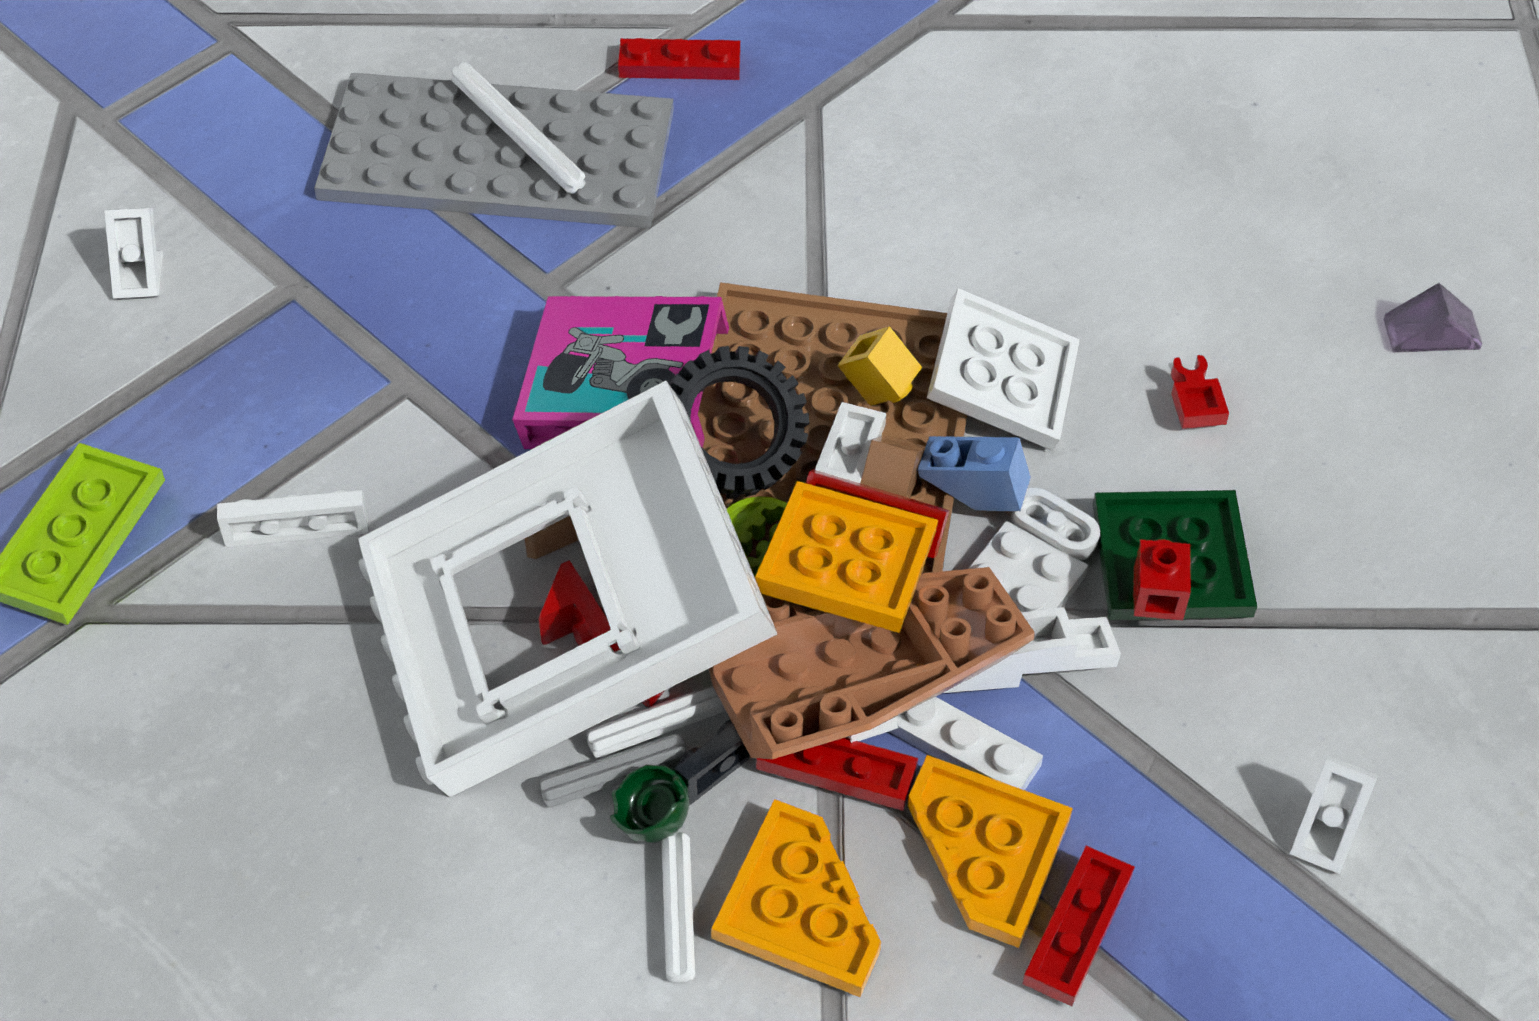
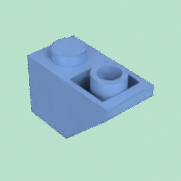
[918,436,1031,511]

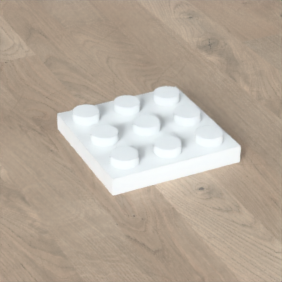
[927,288,1080,450]

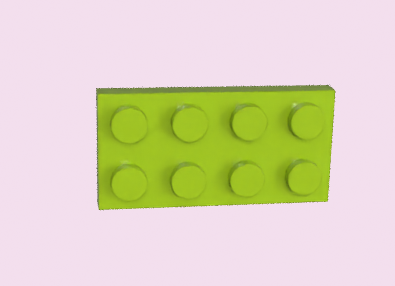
[0,443,165,625]

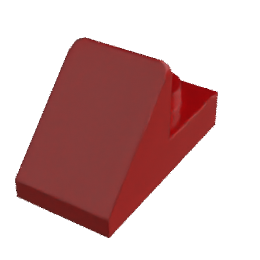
[539,560,611,646]

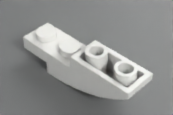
[944,607,1121,693]

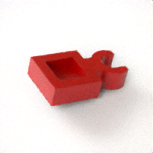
[1171,355,1229,429]

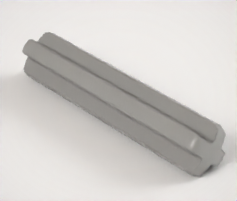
[539,734,687,807]

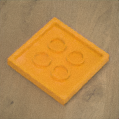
[755,481,938,633]

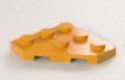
[908,755,1073,948]
[711,799,881,997]

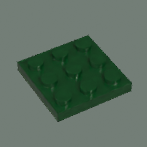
[1093,490,1257,620]

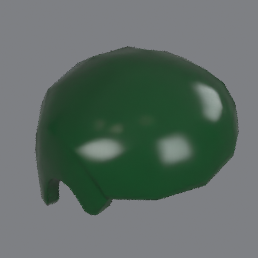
[610,764,689,843]

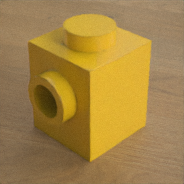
[837,326,922,406]

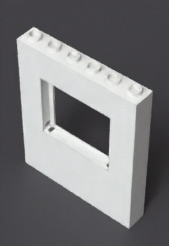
[358,381,778,797]

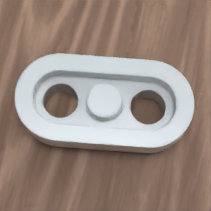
[1011,488,1100,561]

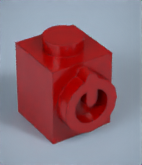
[1133,540,1191,621]

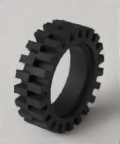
[670,346,809,499]

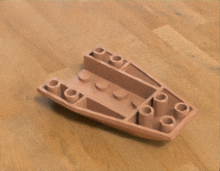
[709,567,1035,759]

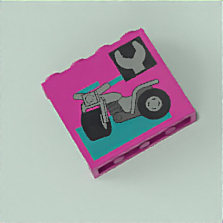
[512,296,729,449]

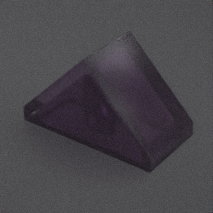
[1383,283,1482,353]

